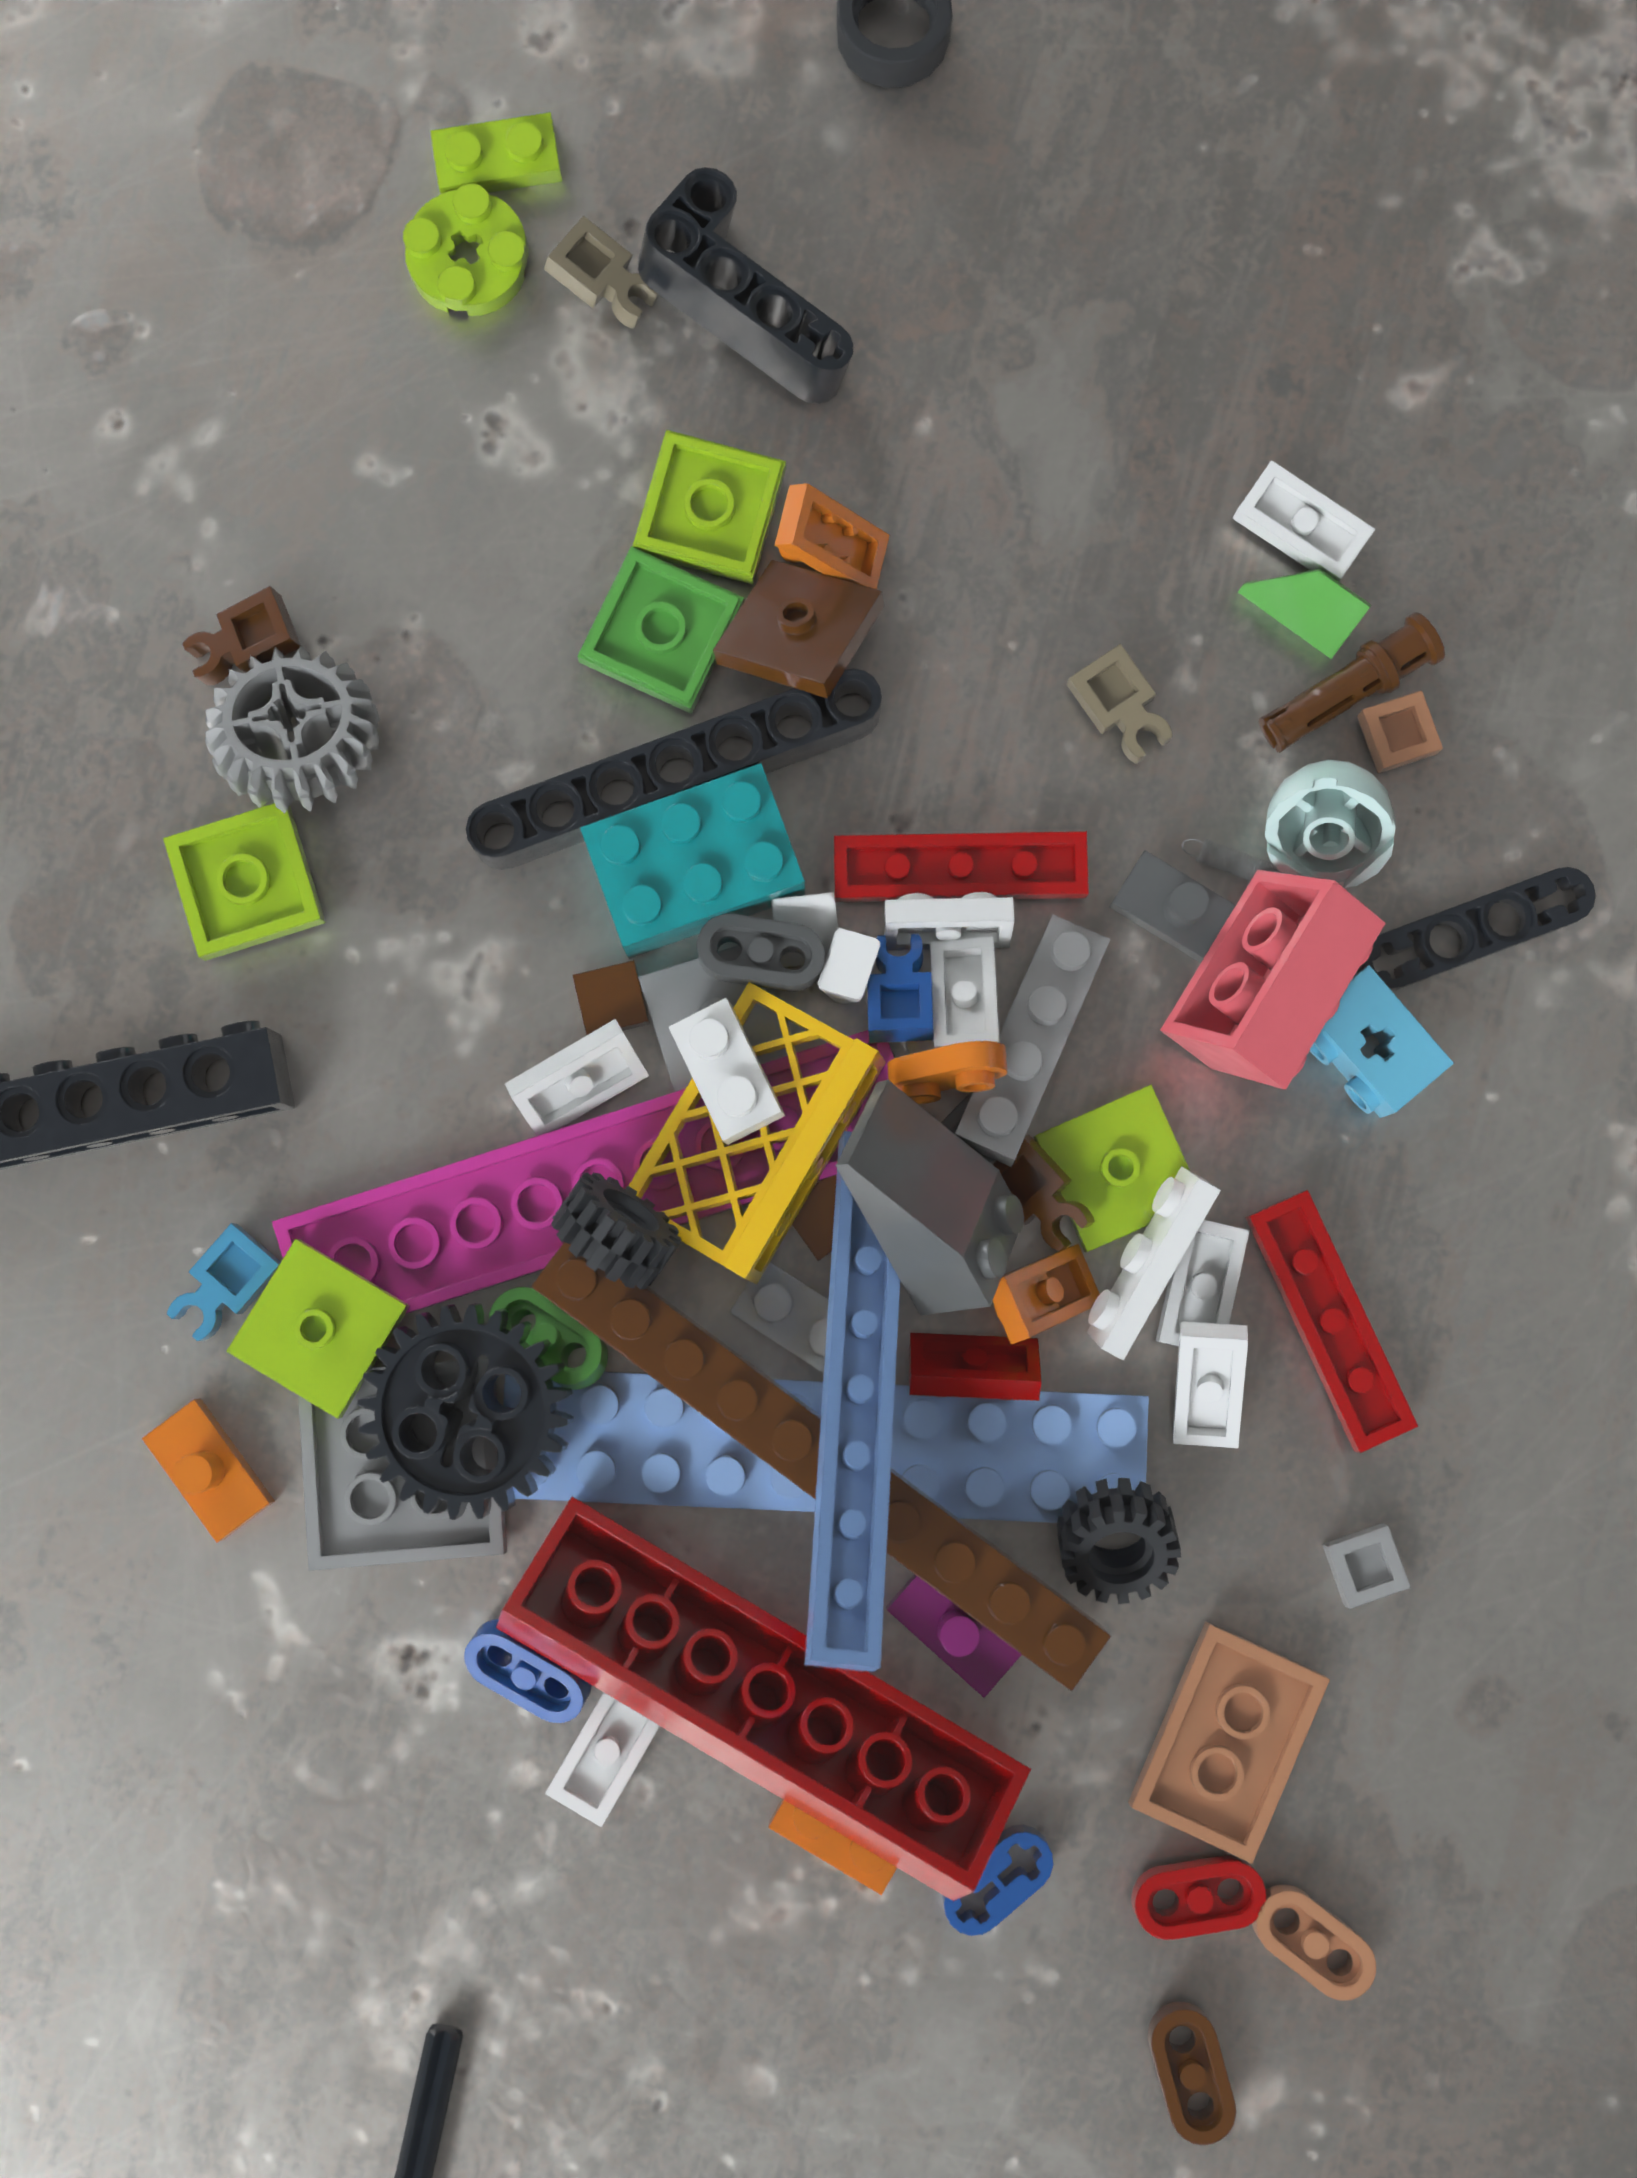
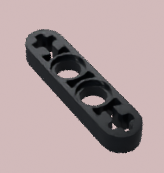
[1357,867,1596,991]

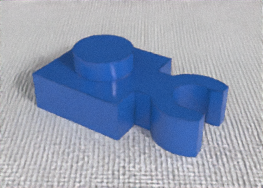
[867,934,934,1043]

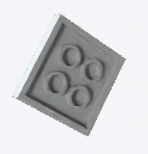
[298,1358,507,1571]

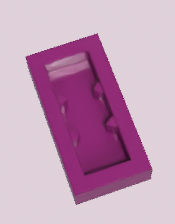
[886,1574,1022,1698]

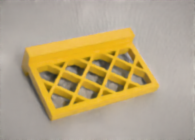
[629,982,886,1285]

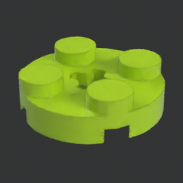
[403,184,529,316]

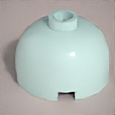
[1265,760,1396,888]

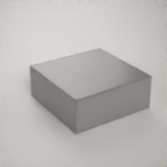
[1322,1523,1411,1609]

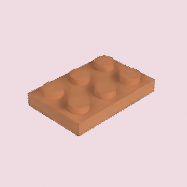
[1128,1621,1330,1863]

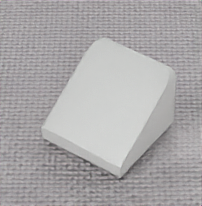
[771,892,838,968]
[817,928,881,1004]

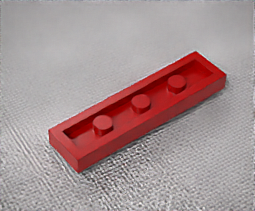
[834,831,1089,902]
[1245,1190,1419,1453]

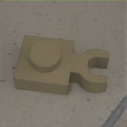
[544,215,659,328]
[1066,643,1172,764]

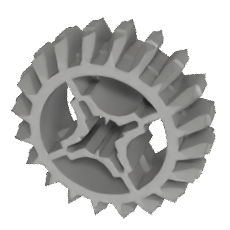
[205,646,380,814]

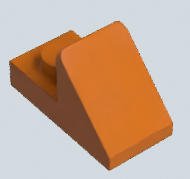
[993,1244,1100,1345]

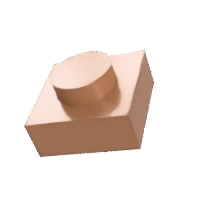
[1357,690,1443,774]

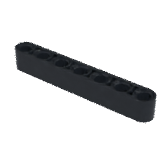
[466,668,882,870]

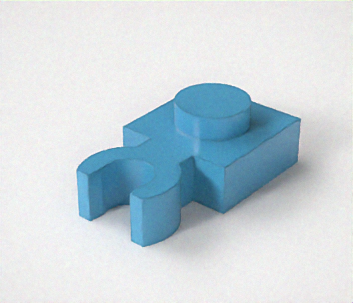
[167,1223,281,1341]

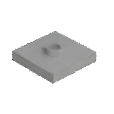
[638,945,788,1092]

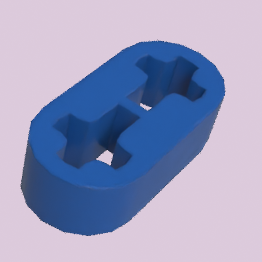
[942,1825,1053,1936]

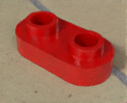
[1131,1855,1266,1940]

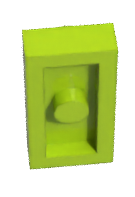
[430,112,562,194]

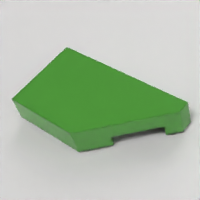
[1238,569,1371,659]

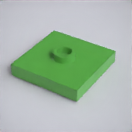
[577,546,744,714]

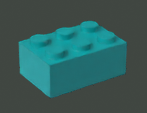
[580,763,805,959]

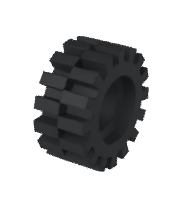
[552,1172,681,1289]
[1057,1478,1181,1604]

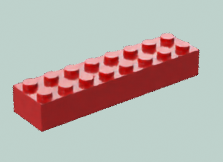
[496,1496,1031,1901]

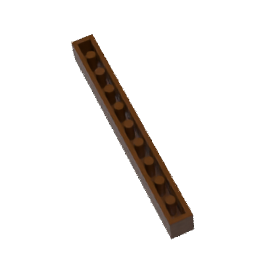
[531,1243,1111,1692]

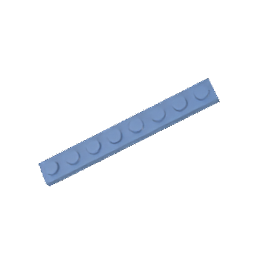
[805,1131,900,1672]

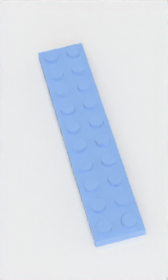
[503,1371,1149,1523]

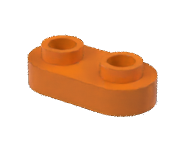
[887,1041,1008,1104]

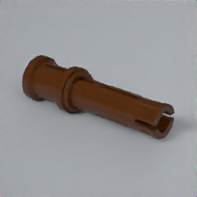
[1259,612,1445,753]

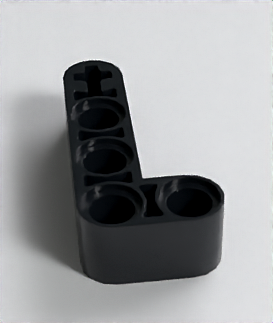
[638,167,853,404]

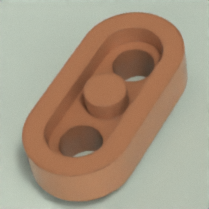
[1252,1884,1376,2001]

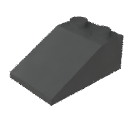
[836,1080,1024,1316]

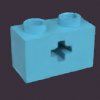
[1310,965,1454,1118]

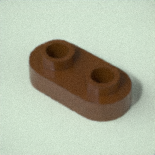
[1148,2001,1236,2145]

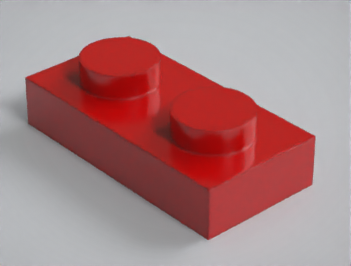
[909,1333,1042,1401]

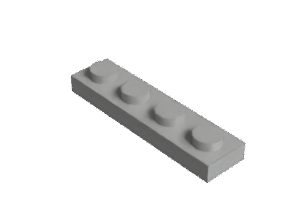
[955,914,1111,1167]

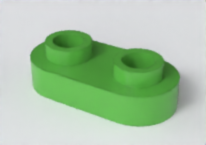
[488,1287,608,1390]

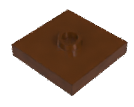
[713,560,885,698]

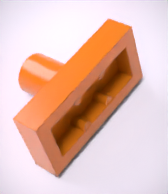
[774,483,890,589]
[142,1398,275,1543]

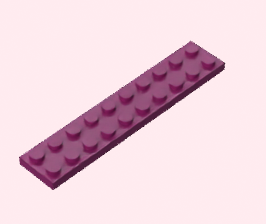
[272,1030,894,1315]

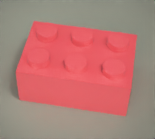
[1160,870,1386,1090]

